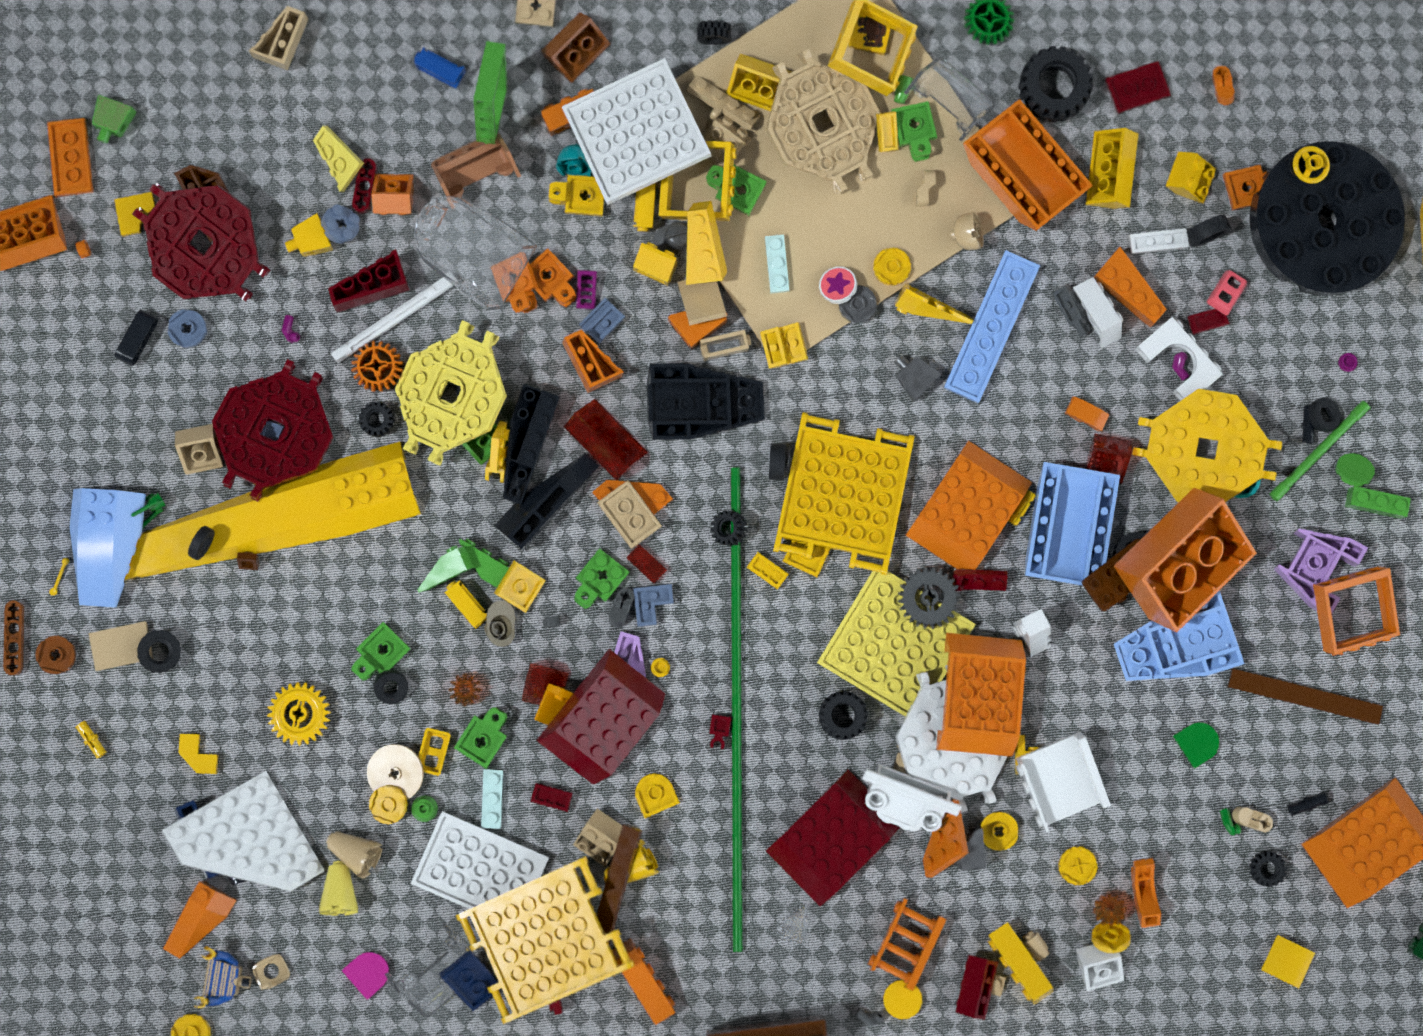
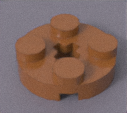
[35,636,76,674]

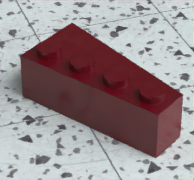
[328,249,410,313]

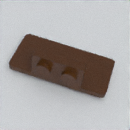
[1082,539,1140,612]

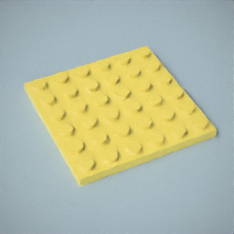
[817,571,976,717]

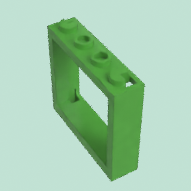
[473,41,508,144]

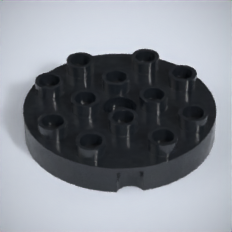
[1250,141,1405,296]

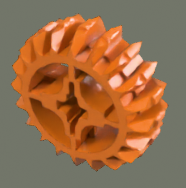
[351,341,403,392]

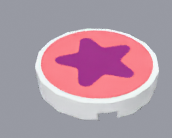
[819,267,858,304]

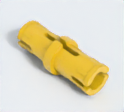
[75,720,107,759]

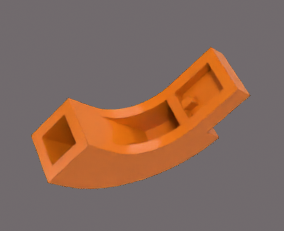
[1131,858,1161,928]

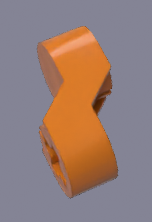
[1212,66,1235,105]

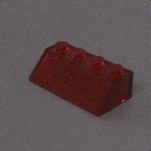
[564,399,648,481]

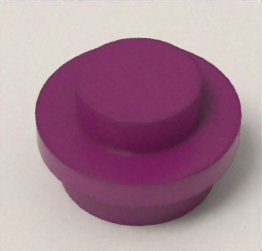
[1338,353,1358,372]

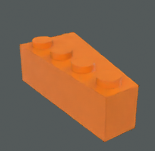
[1094,247,1167,328]
[612,938,676,1025]

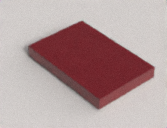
[1105,60,1171,115]

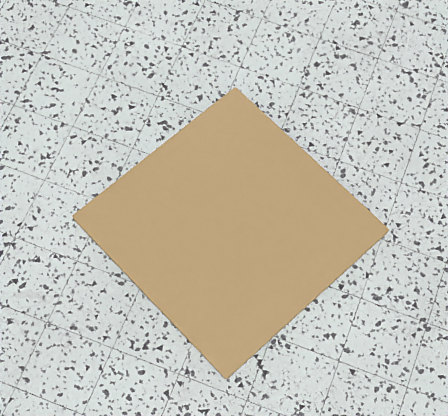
[656,0,1013,368]

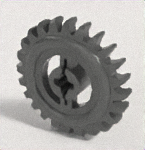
[897,566,961,629]

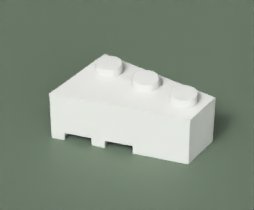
[1073,277,1123,349]
[1013,609,1051,657]

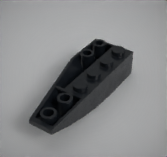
[503,384,561,505]
[495,453,600,551]

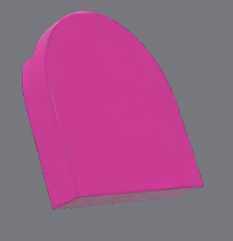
[341,952,389,1000]

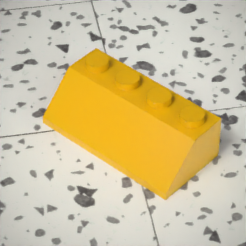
[726,53,792,111]
[1086,128,1138,209]

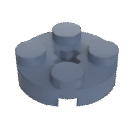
[321,204,360,244]
[168,309,207,348]

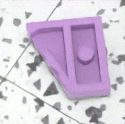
[614,632,646,678]

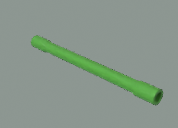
[1269,401,1370,502]

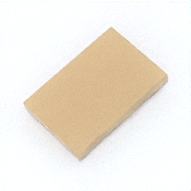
[678,280,727,326]
[597,480,662,549]
[88,621,154,671]

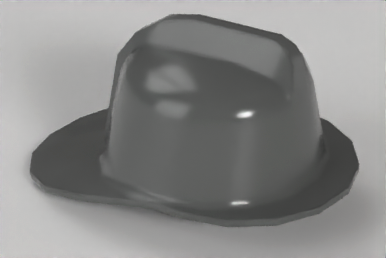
[653,221,687,254]

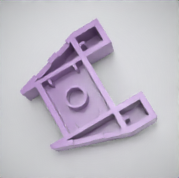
[1274,529,1368,614]

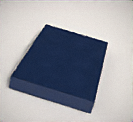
[439,949,502,1011]

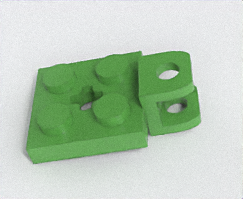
[891,101,937,162]
[706,165,767,216]
[574,548,629,609]
[351,622,411,681]
[454,707,508,769]

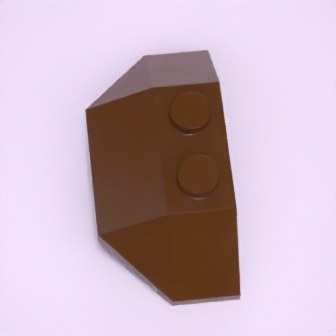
[174,164,229,242]

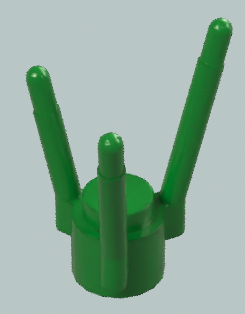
[131,493,166,529]

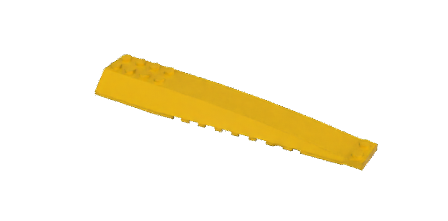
[124,441,421,581]

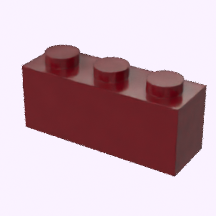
[955,955,998,1020]

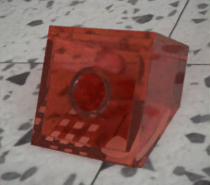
[1086,433,1132,484]

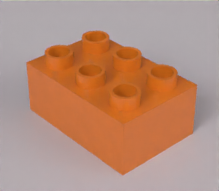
[1114,488,1257,633]

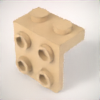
[703,116,752,168]

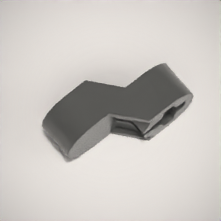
[609,588,634,628]

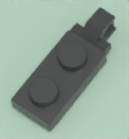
[1053,284,1092,337]

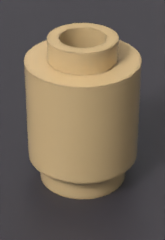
[1022,931,1049,961]

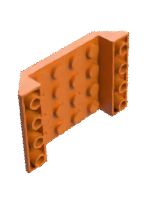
[936,633,1026,757]

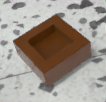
[237,552,259,570]

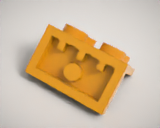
[534,684,573,725]

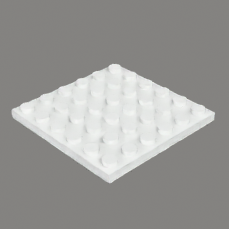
[562,58,712,205]

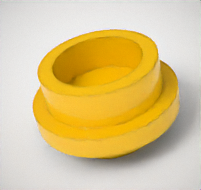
[651,658,670,677]

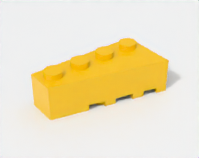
[686,201,727,285]
[988,922,1053,1005]

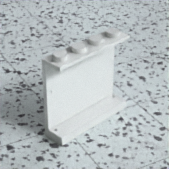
[1016,731,1111,832]

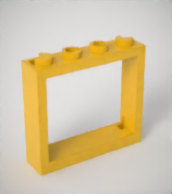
[827,0,918,96]
[659,141,737,221]

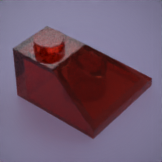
[522,663,569,706]

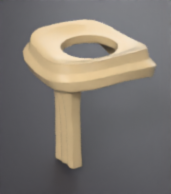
[253,954,290,990]

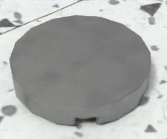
[839,285,876,323]

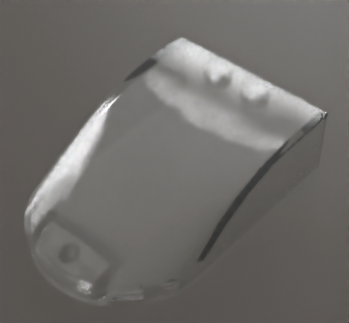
[414,196,538,310]

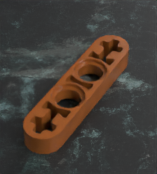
[3,600,24,676]

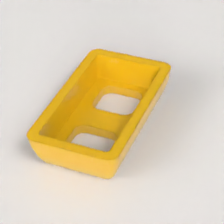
[418,728,451,776]

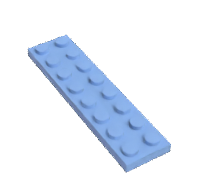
[944,250,1040,403]

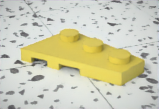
[313,126,364,192]

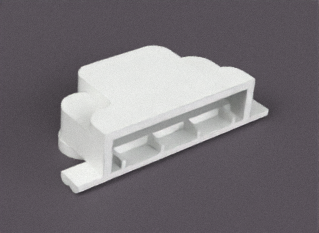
[862,764,962,832]

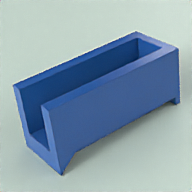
[414,47,466,89]

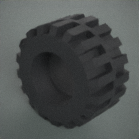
[818,691,868,740]

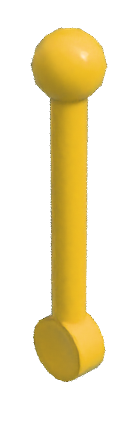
[49,558,69,596]

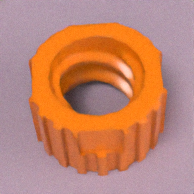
[76,240,91,258]

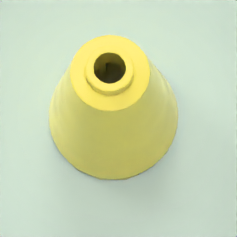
[319,861,358,916]

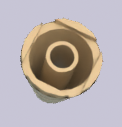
[326,831,382,879]

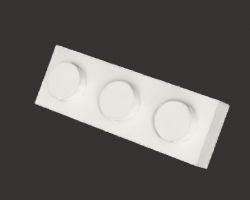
[1129,228,1189,254]

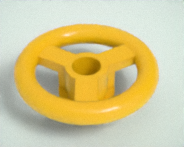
[1293,146,1330,184]

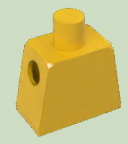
[284,213,333,257]

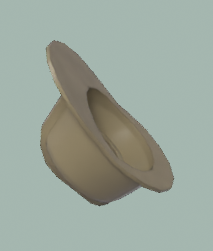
[485,600,515,647]

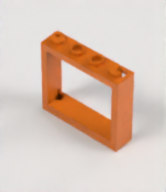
[1313,566,1400,656]

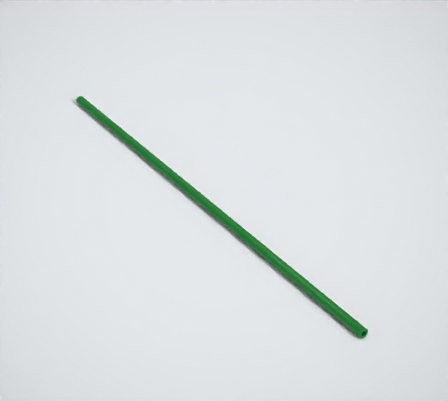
[731,467,742,952]

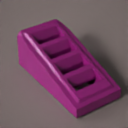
[576,270,597,309]

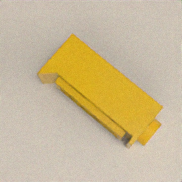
[633,183,656,232]
[445,580,487,629]

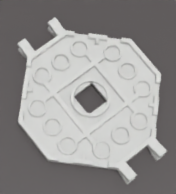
[895,665,1007,813]

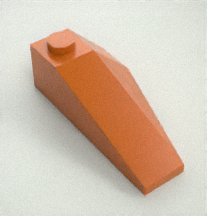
[163,881,237,959]

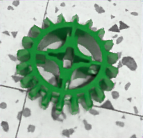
[964,0,1015,46]

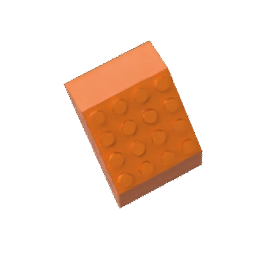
[963,99,1093,231]
[905,441,1032,570]
[1301,777,1423,908]

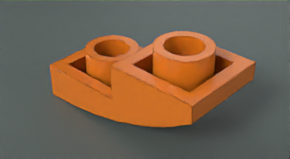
[1065,396,1110,431]

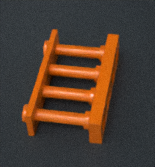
[868,898,947,991]

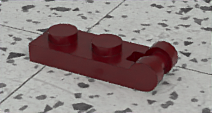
[952,569,1008,591]

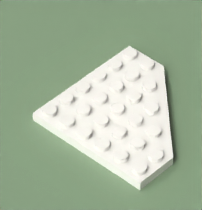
[162,771,325,892]

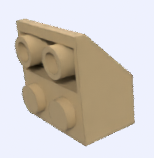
[573,809,622,867]

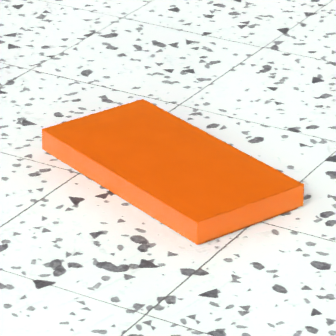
[47,118,93,197]

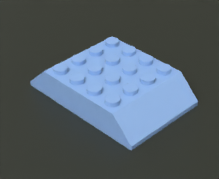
[1025,462,1120,586]

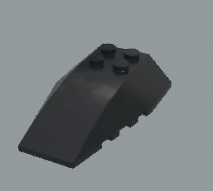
[646,363,765,440]

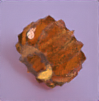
[448,673,482,706]
[1093,893,1127,928]

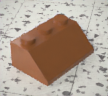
[541,12,611,83]

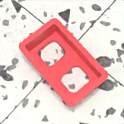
[1207,270,1247,316]

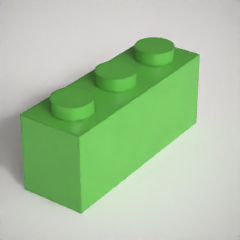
[1345,486,1411,519]

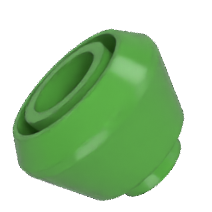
[411,795,438,822]

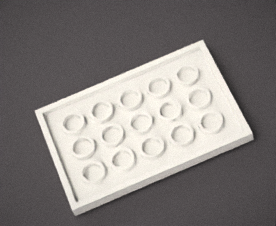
[411,811,549,909]

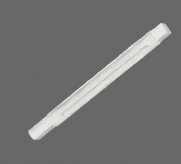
[331,273,456,364]

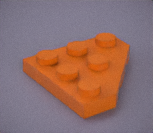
[592,480,673,515]
[923,799,968,878]

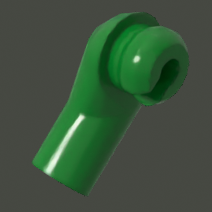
[1220,808,1241,836]

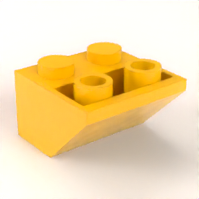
[1166,151,1216,203]
[633,242,677,286]

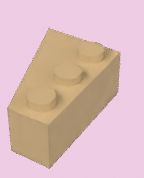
[249,6,308,70]

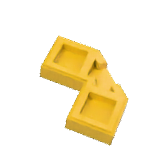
[178,734,218,774]

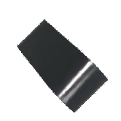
[114,309,159,366]

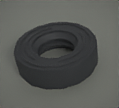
[1308,397,1341,432]
[188,526,215,560]
[373,670,409,705]

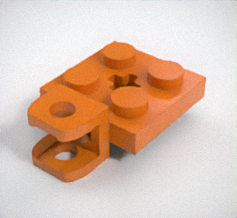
[1223,165,1267,211]
[530,248,577,307]
[491,252,538,313]

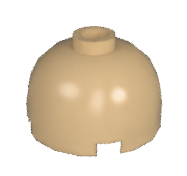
[951,211,984,250]

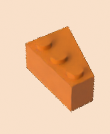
[562,330,624,393]

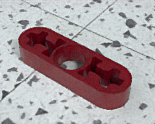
[352,158,377,214]

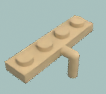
[686,76,760,131]

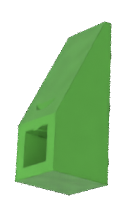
[459,538,509,588]

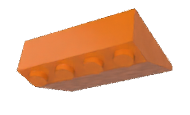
[0,195,67,271]

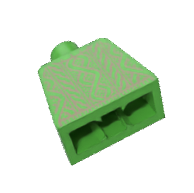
[92,95,136,144]

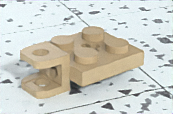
[515,0,556,27]

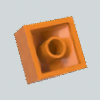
[371,174,414,215]

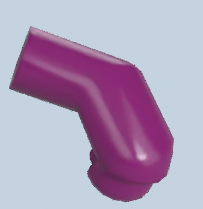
[282,315,300,343]
[1172,352,1190,381]

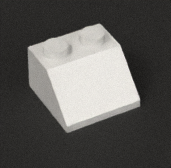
[1076,945,1124,991]

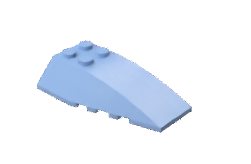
[70,488,146,608]
[1114,590,1244,681]

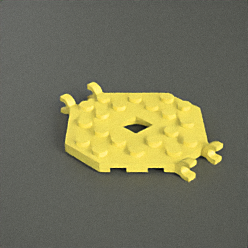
[395,320,507,466]

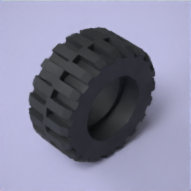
[1018,46,1093,123]

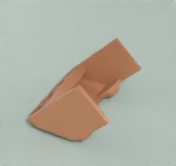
[431,132,521,209]

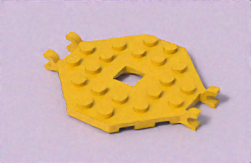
[1132,389,1283,502]

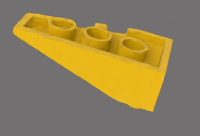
[895,283,973,324]

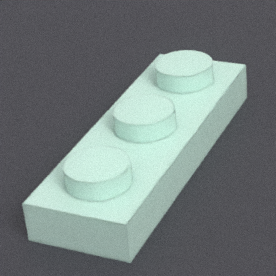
[765,235,789,294]
[481,770,503,829]

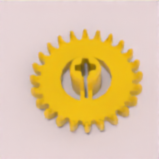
[267,682,331,746]

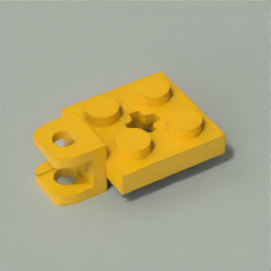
[549,175,604,217]
[485,421,510,483]

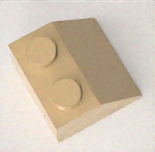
[175,424,223,475]

